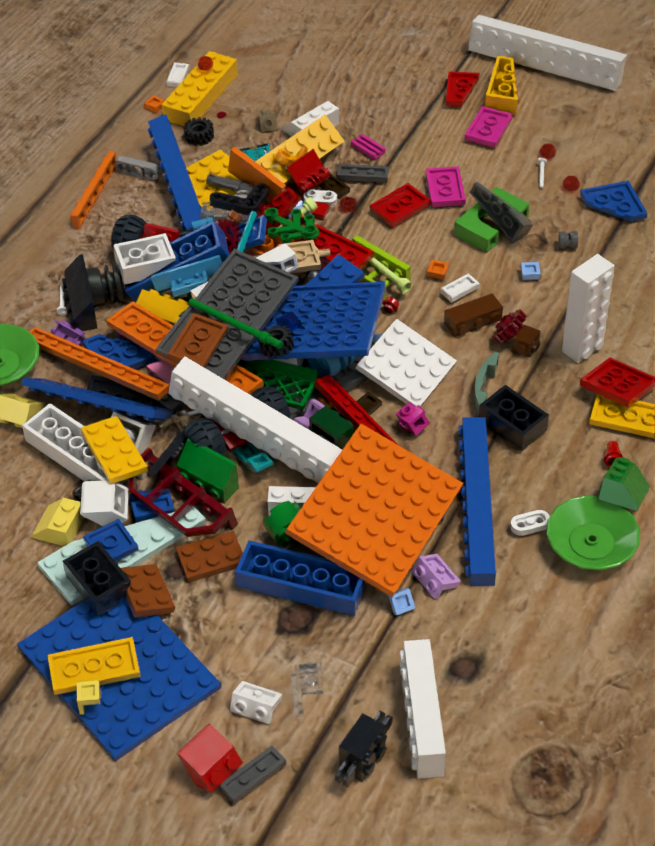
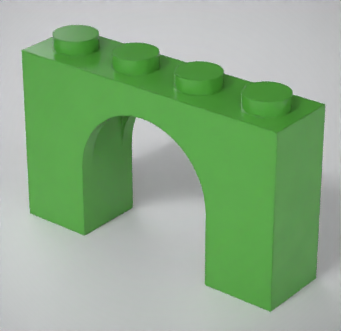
[454,187,530,253]

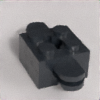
[335,711,393,787]

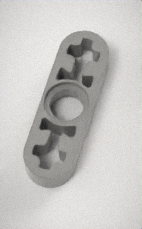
[114,156,161,180]

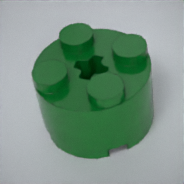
[263,501,301,548]

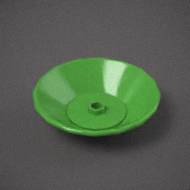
[0,324,40,386]
[546,495,640,571]

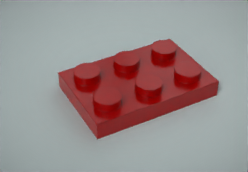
[370,183,431,227]

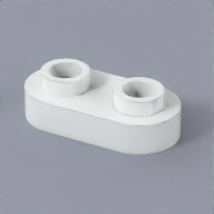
[304,189,337,207]
[511,510,550,536]

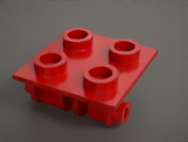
[286,149,330,196]

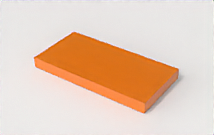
[228,146,286,203]

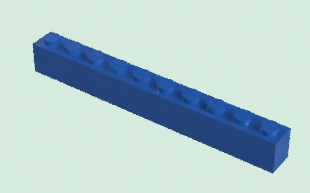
[147,114,205,231]
[458,417,496,586]

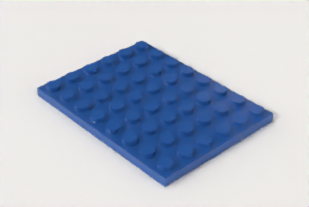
[240,282,386,361]
[17,594,221,762]

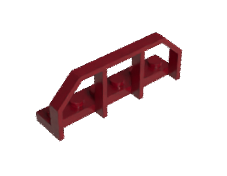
[129,448,238,537]

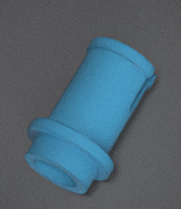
[192,216,213,229]

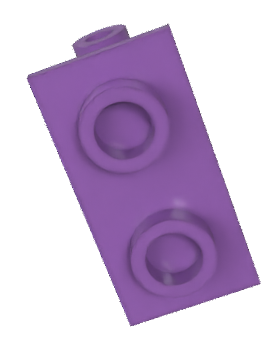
[51,319,86,347]

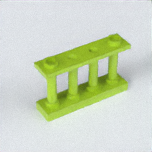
[352,235,411,300]

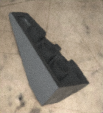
[470,182,533,243]

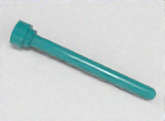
[236,211,257,252]

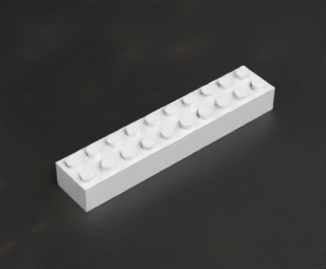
[468,15,627,91]
[168,356,342,483]

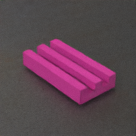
[351,134,386,160]

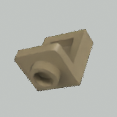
[257,109,277,132]

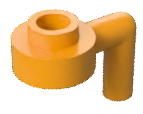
[275,145,308,165]

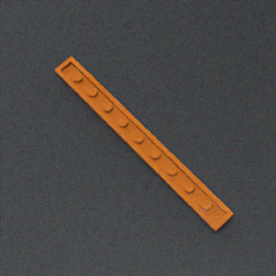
[29,327,170,401]

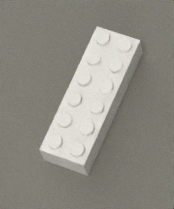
[562,254,615,363]
[22,404,129,485]
[399,639,446,779]

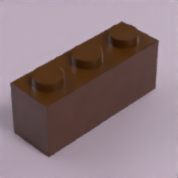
[444,293,503,337]

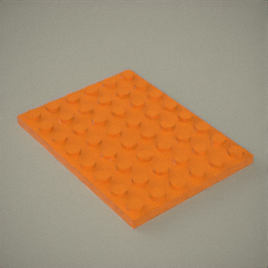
[285,424,463,597]

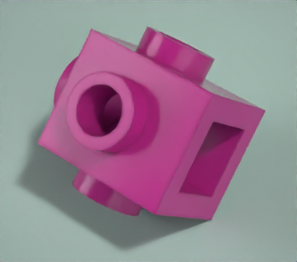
[396,402,430,436]

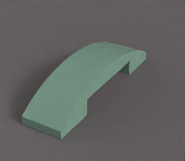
[474,352,499,417]

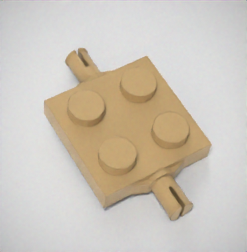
[278,240,330,273]

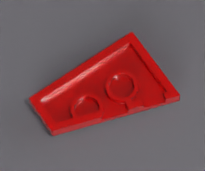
[446,71,480,107]
[256,187,301,235]

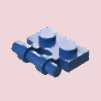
[129,486,175,522]

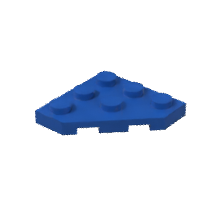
[580,180,648,222]
[82,334,156,378]

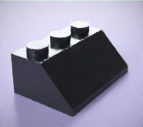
[62,541,131,616]

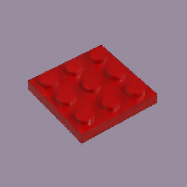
[579,357,655,407]

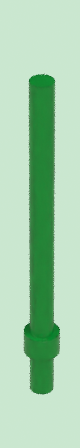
[188,298,283,349]

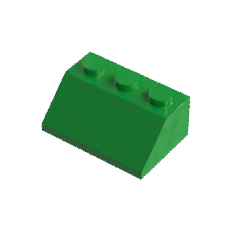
[176,439,239,503]
[598,457,650,511]

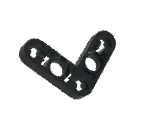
[209,183,269,215]

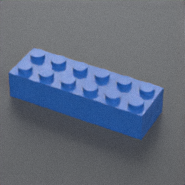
[125,221,229,302]
[235,540,367,616]

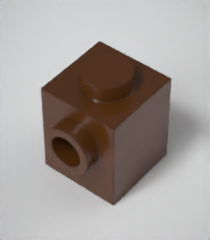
[513,325,541,357]

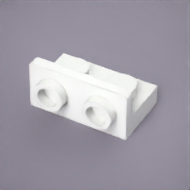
[230,681,282,724]

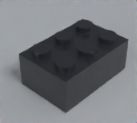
[479,385,549,451]

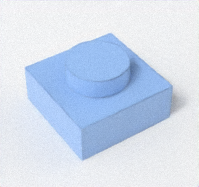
[521,262,541,280]
[388,588,415,615]

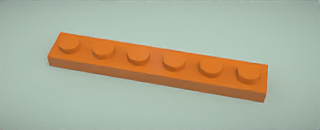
[70,151,117,229]

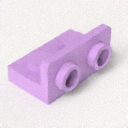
[412,554,461,599]

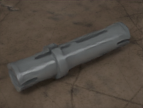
[206,174,255,194]

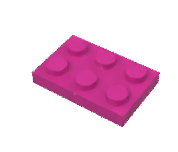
[465,106,513,148]
[426,166,466,207]

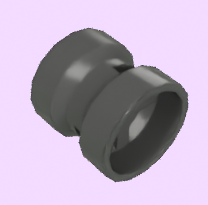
[558,231,578,249]

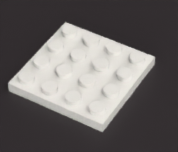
[355,319,457,407]

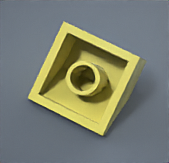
[0,394,46,428]
[32,498,85,546]

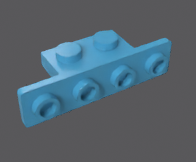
[151,255,223,297]

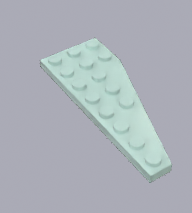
[37,506,206,606]

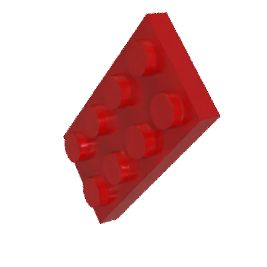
[298,224,374,270]

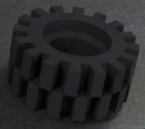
[184,117,214,146]
[257,325,294,358]

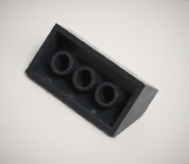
[62,254,98,331]

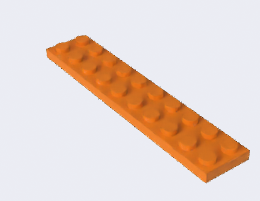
[106,301,264,395]

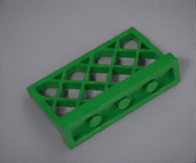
[243,359,319,410]

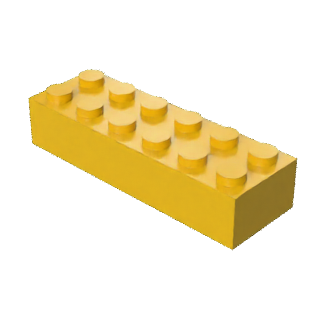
[162,51,238,126]
[255,115,344,184]

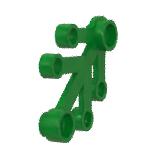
[264,208,319,244]

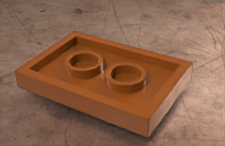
[168,313,228,368]
[176,530,243,583]
[121,564,175,617]

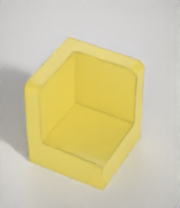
[77,680,101,715]

